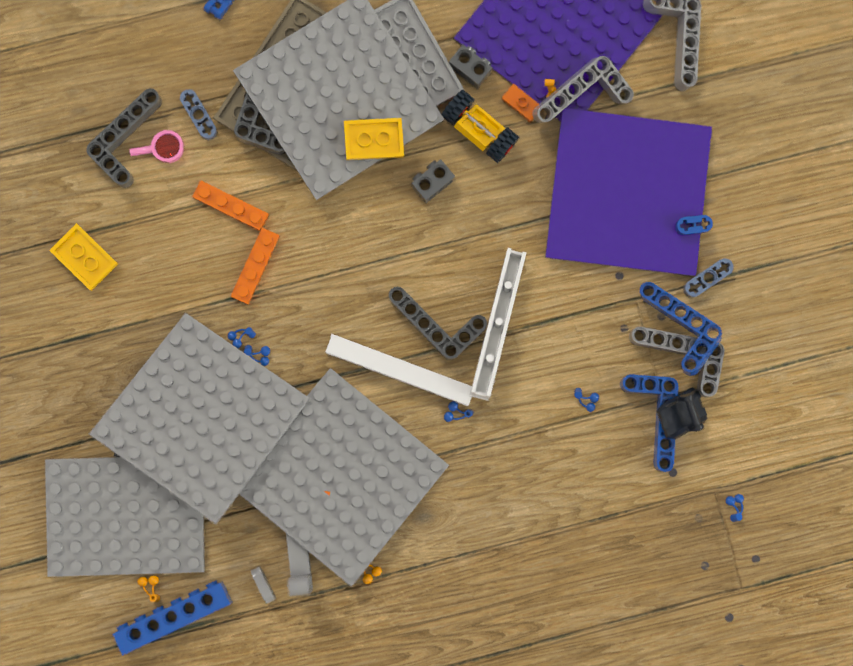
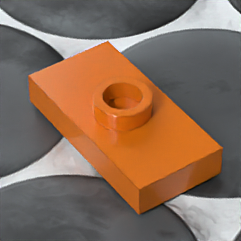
[501,84,539,123]

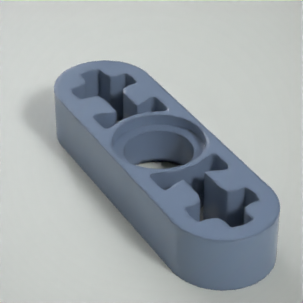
[180,89,217,140]
[684,258,734,298]

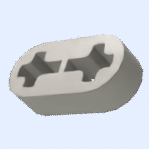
[251,566,276,604]

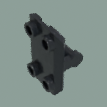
[657,387,707,439]

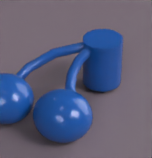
[228,327,256,348]
[244,345,270,366]
[574,388,599,412]
[444,401,474,422]
[725,494,744,522]

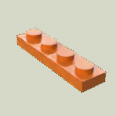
[192,180,269,231]
[230,228,280,305]

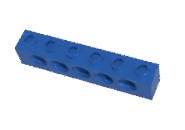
[113,580,232,655]

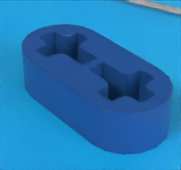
[675,215,713,235]

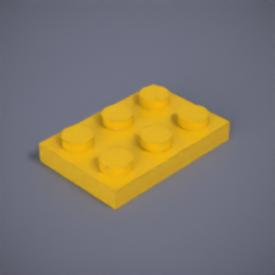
[343,118,404,160]
[49,223,118,291]

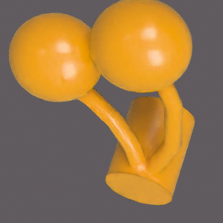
[544,79,557,98]
[363,564,382,584]
[137,576,160,602]

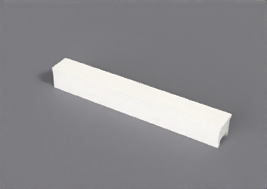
[470,248,527,401]
[326,334,472,406]

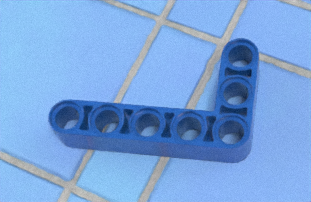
[640,282,722,376]
[620,374,679,472]

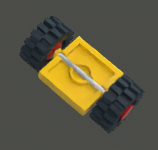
[441,89,520,163]

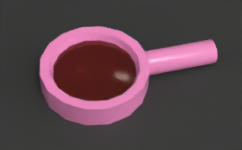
[130,130,184,163]

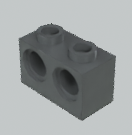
[449,44,493,90]
[411,159,455,203]

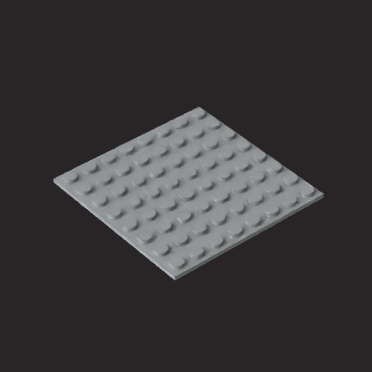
[233,0,445,200]
[89,313,310,524]
[239,368,449,587]

